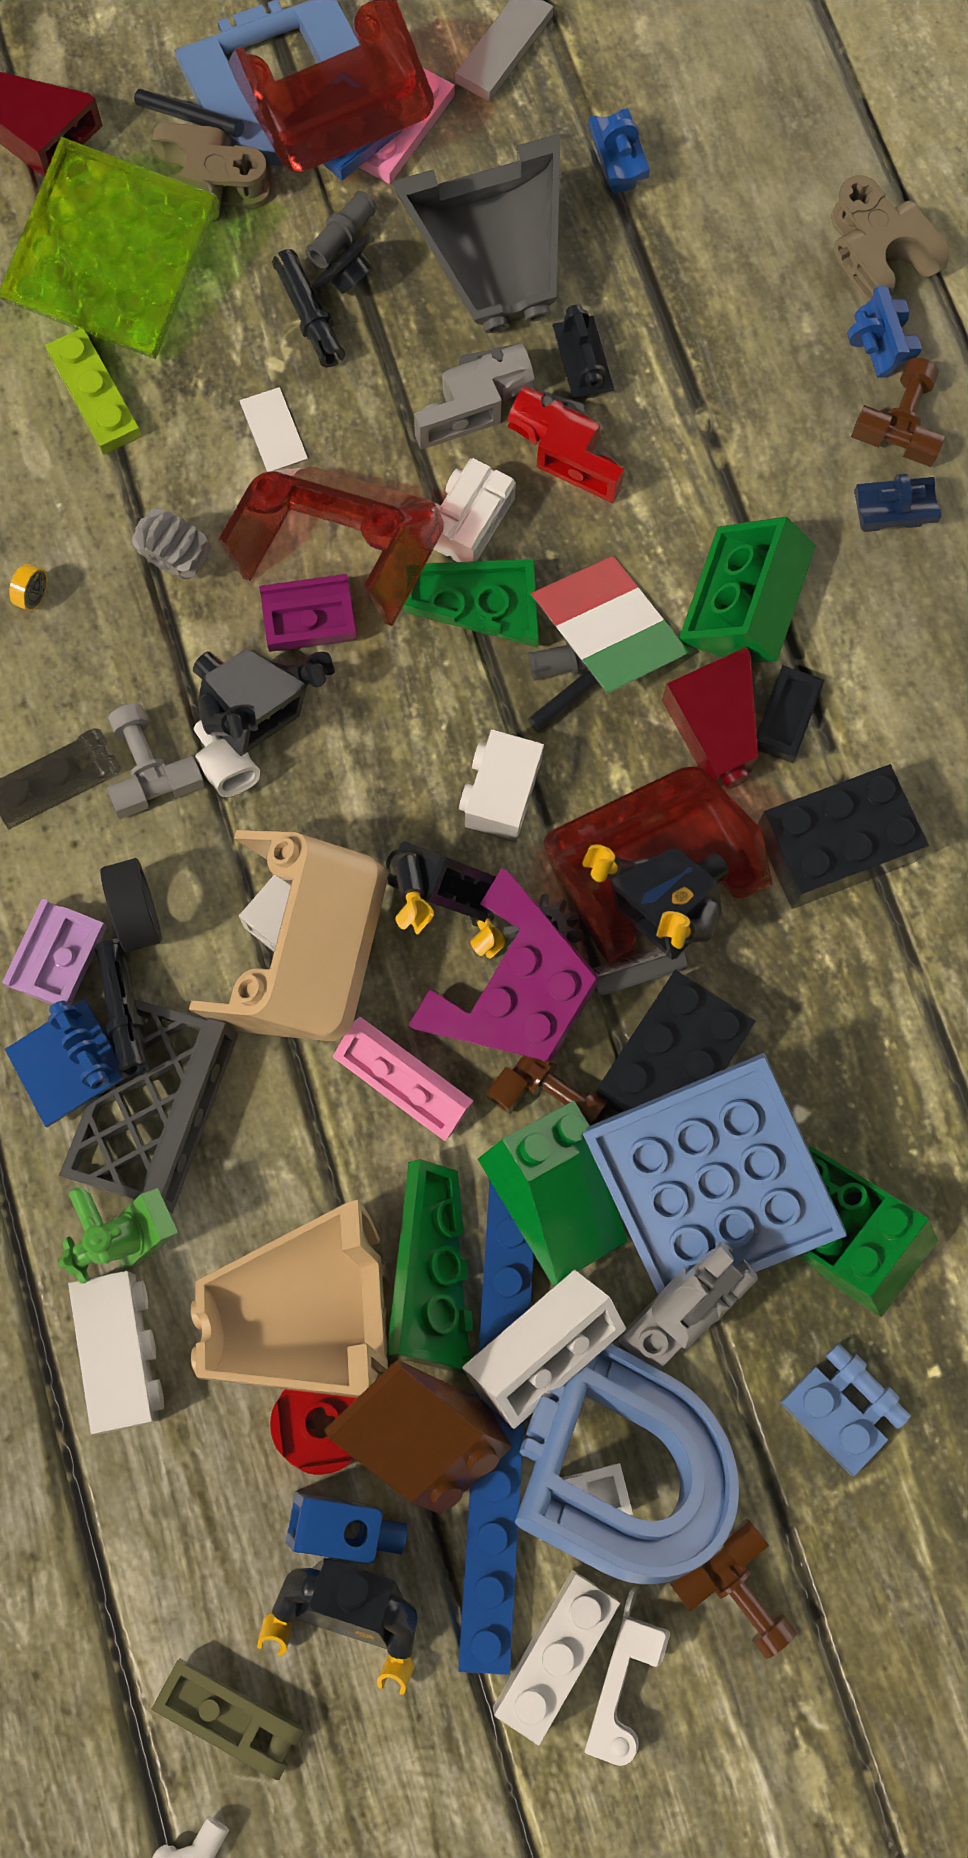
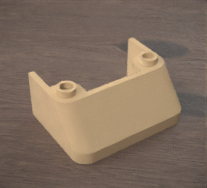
[189,830,387,1041]

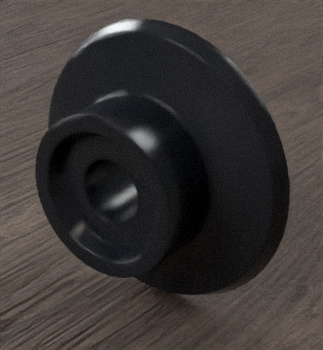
[312,233,373,294]

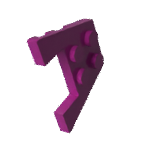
[408,868,600,1062]

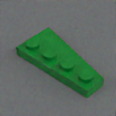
[387,1159,475,1375]

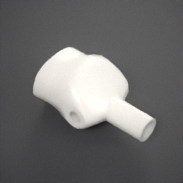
[194,720,260,797]

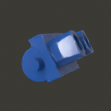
[588,108,650,193]
[847,286,922,378]

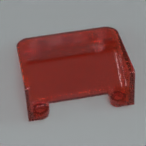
[228,0,434,172]
[543,767,773,965]

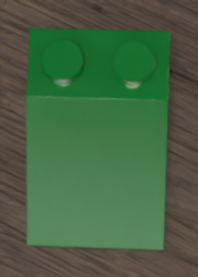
[478,1101,628,1286]

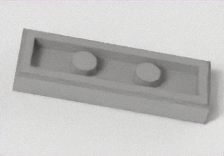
[455,0,553,102]

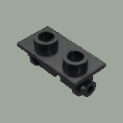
[552,305,614,399]

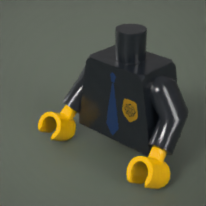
[386,841,506,959]
[582,844,729,960]
[257,1558,418,1695]

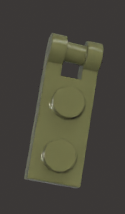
[151,1658,305,1780]

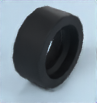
[100,858,162,952]

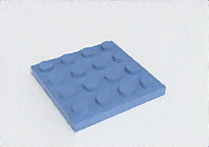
[583,1053,846,1294]

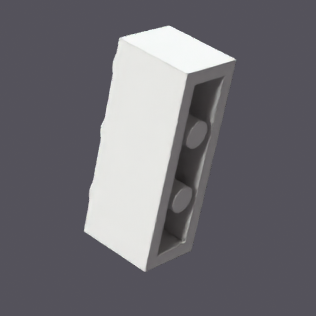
[462,1270,626,1429]
[68,1271,164,1434]
[493,1569,620,1746]

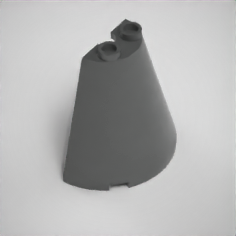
[393,134,560,333]

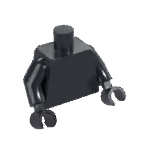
[193,650,335,756]

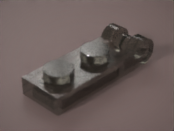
[0,728,121,829]

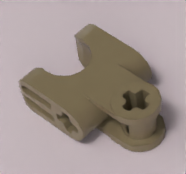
[140,122,271,222]
[831,175,949,302]

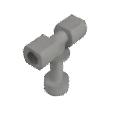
[107,703,204,819]

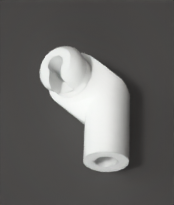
[152,1817,229,1858]

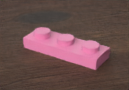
[359,67,455,184]
[333,1017,473,1141]

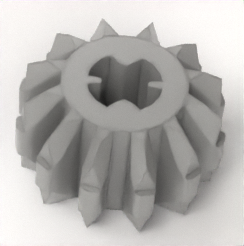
[131,508,211,579]

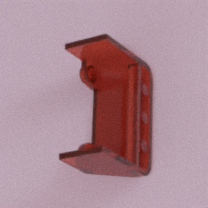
[218,467,444,626]

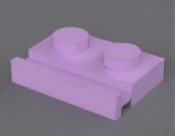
[2,899,107,1005]

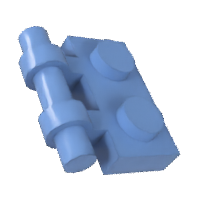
[779,1342,911,1476]

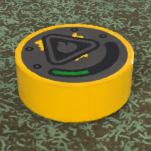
[9,563,48,611]

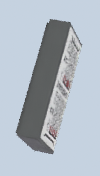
[592,948,688,996]

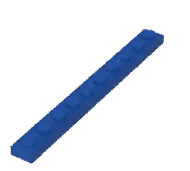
[458,1180,534,1675]

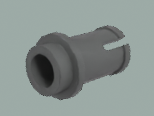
[528,640,586,681]

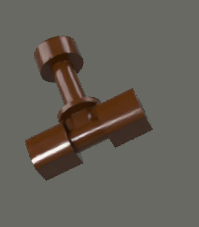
[851,358,945,467]
[486,1039,610,1126]
[670,1519,797,1659]

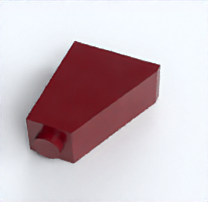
[0,72,103,179]
[662,647,758,791]

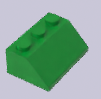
[679,516,816,663]

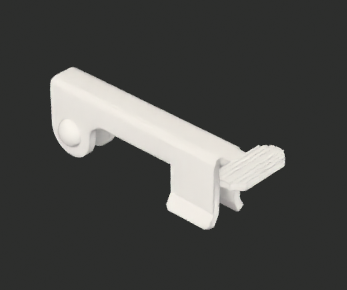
[584,1587,670,1766]

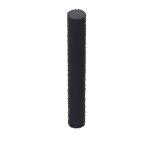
[134,88,244,138]
[528,670,600,732]

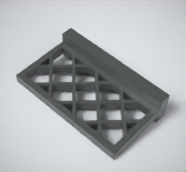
[59,999,238,1214]

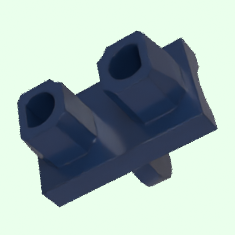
[854,474,942,532]

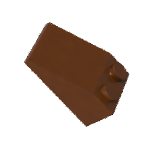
[324,1360,513,1514]

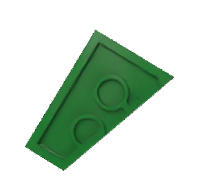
[401,559,539,648]

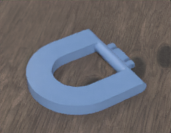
[174,0,370,166]
[515,1343,739,1584]

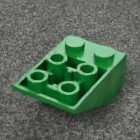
[797,1146,938,1318]

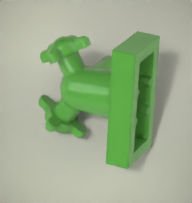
[58,1187,178,1284]

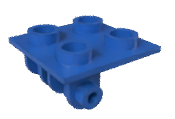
[4,998,125,1128]

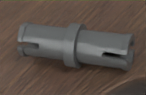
[306,191,377,268]

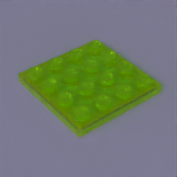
[0,137,219,360]

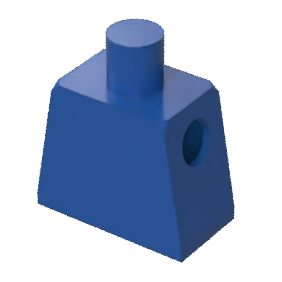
[285,1491,407,1563]

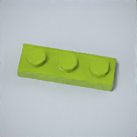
[45,327,142,455]

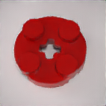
[270,1389,357,1475]

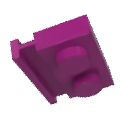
[259,574,357,652]

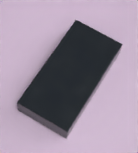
[756,665,824,763]

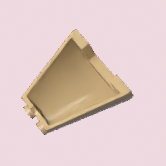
[191,1200,398,1398]

